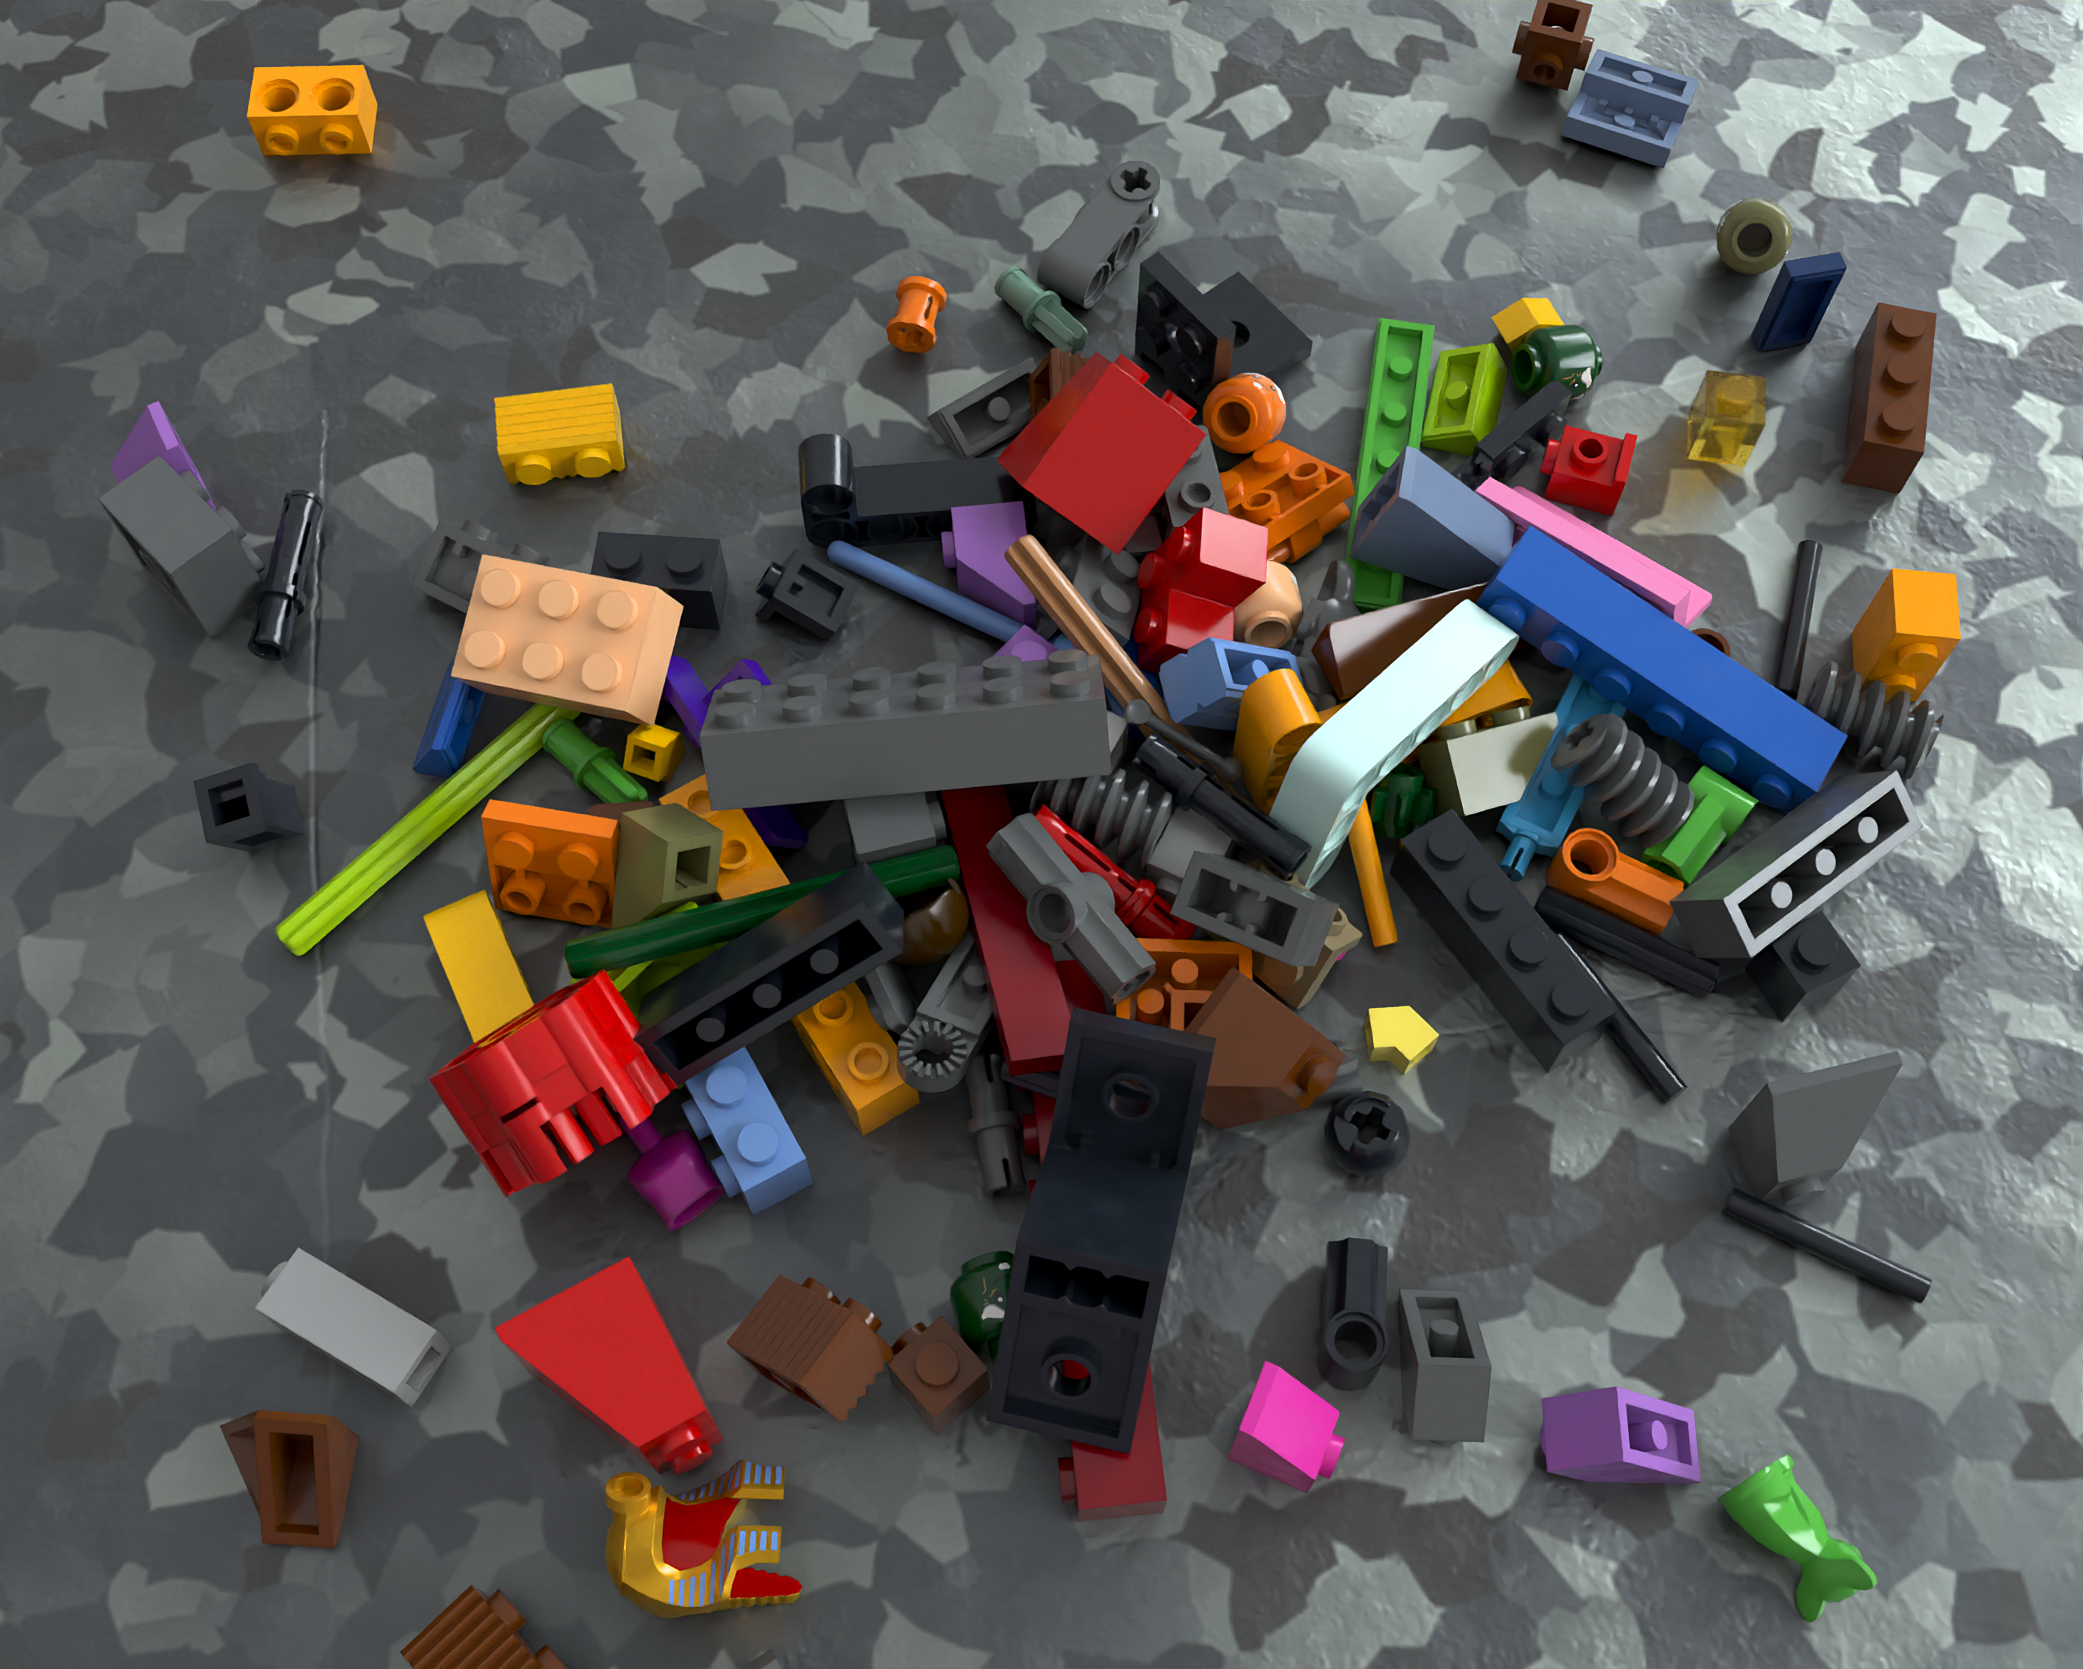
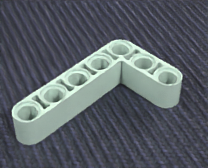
[1269,599,1519,890]

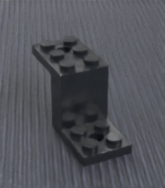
[986,1008,1216,1454]

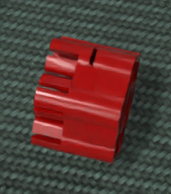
[428,969,677,1197]

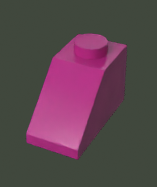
[1227,1361,1345,1493]

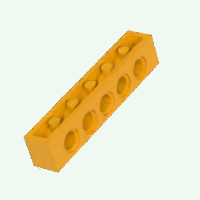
[659,774,920,1137]

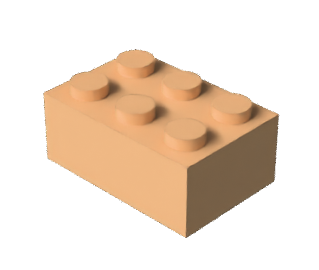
[451,554,684,727]

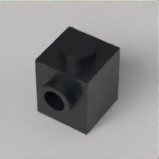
[1745,911,1861,1023]

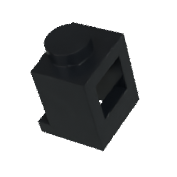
[193,763,304,852]

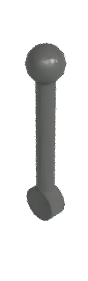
[1124,699,1242,781]

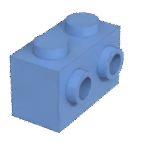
[680,1046,813,1216]

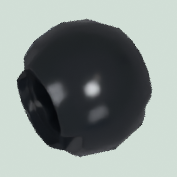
[1324,1091,1411,1177]

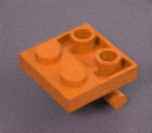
[1219,439,1355,564]
[481,799,620,928]

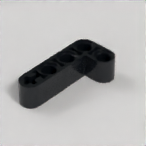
[798,434,1038,548]

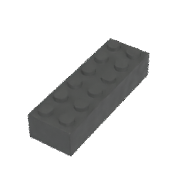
[699,649,1112,811]

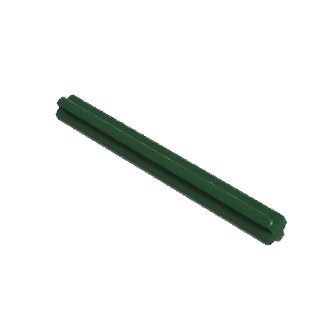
[563,844,960,979]

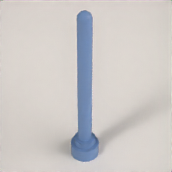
[827,541,1076,650]

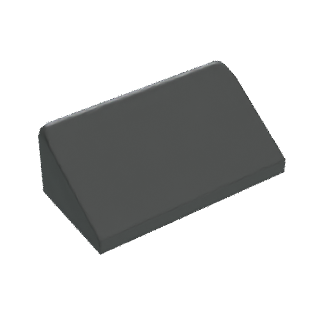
[927,357,1037,459]

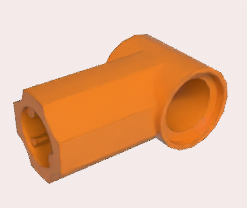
[1546,828,1684,935]

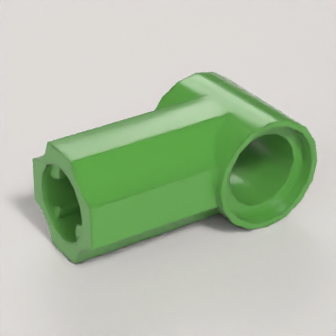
[1639,765,1759,890]

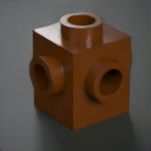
[1512,0,1594,91]

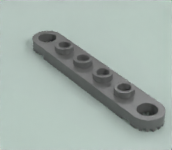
[897,805,1098,1093]

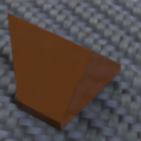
[220,1410,359,1549]

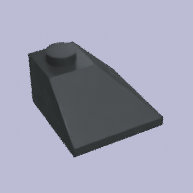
[1729,1051,1903,1206]

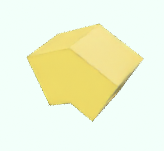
[1363,1006,1439,1075]

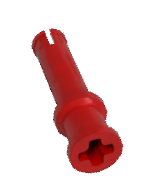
[1032,803,1197,940]

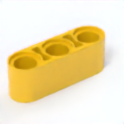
[423,889,535,1043]

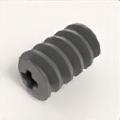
[1802,660,1944,780]
[1551,714,1695,848]
[1028,768,1172,870]

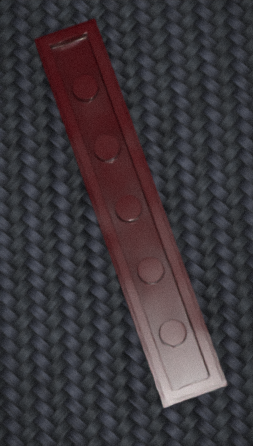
[936,785,1071,1076]

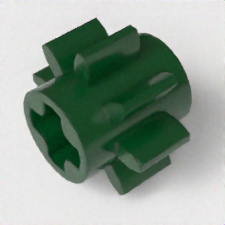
[1366,763,1437,838]

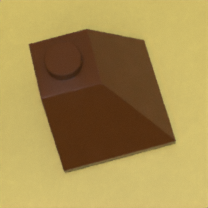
[1184,966,1347,1130]

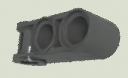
[1037,161,1160,309]

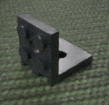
[1134,252,1313,420]

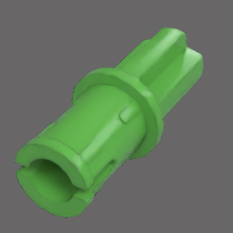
[542,718,648,804]

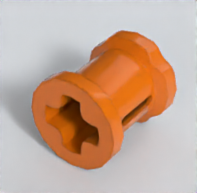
[886,276,947,353]

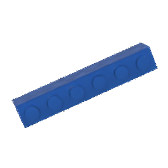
[1475,525,1848,815]

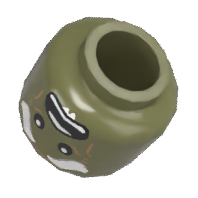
[1716,196,1792,275]

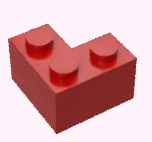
[1134,507,1268,674]

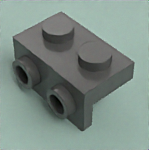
[1036,533,1142,647]

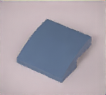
[1561,49,1699,168]

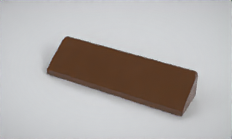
[1311,581,1533,700]

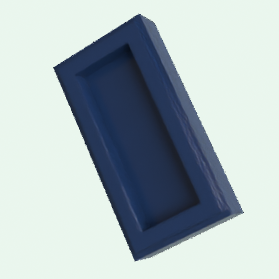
[1751,252,1847,351]

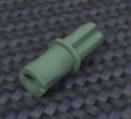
[994,266,1088,355]

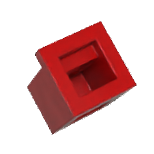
[1539,425,1638,516]

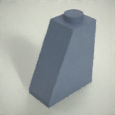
[1350,446,1515,591]

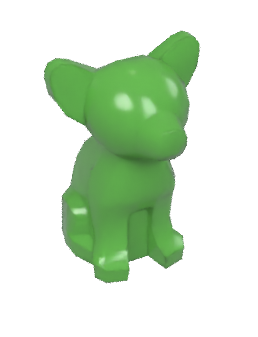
[1717,1454,1877,1622]

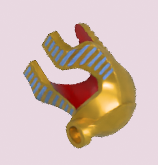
[605,1460,802,1618]

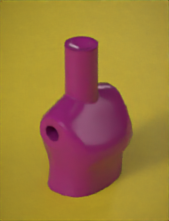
[618,1116,725,1231]

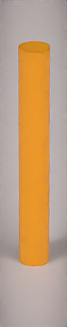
[1348,797,1399,948]

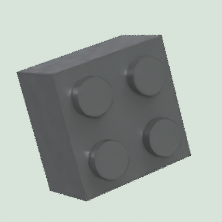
[98,455,265,639]

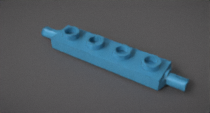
[1496,673,1627,882]

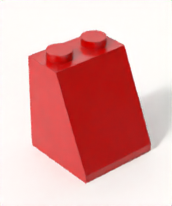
[997,352,1206,555]
[495,1256,724,1475]

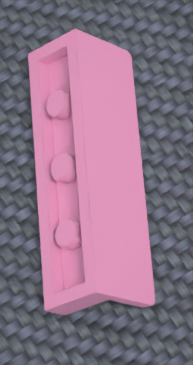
[1475,477,1712,629]

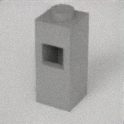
[255,1247,453,1408]

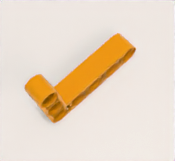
[1232,659,1533,815]

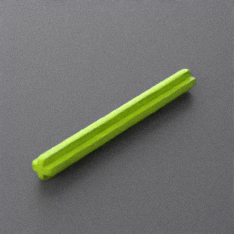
[274,703,580,956]

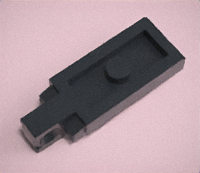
[1450,380,1572,492]

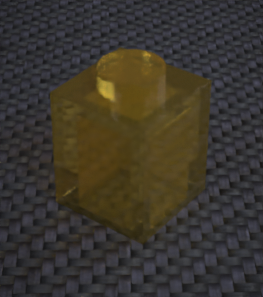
[1687,370,1766,466]

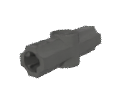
[986,813,1157,1005]

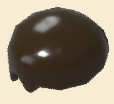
[891,878,970,967]

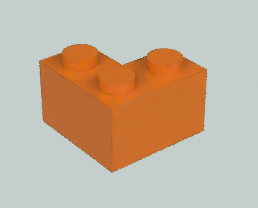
[1114,938,1252,1086]

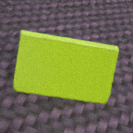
[1421,343,1507,456]

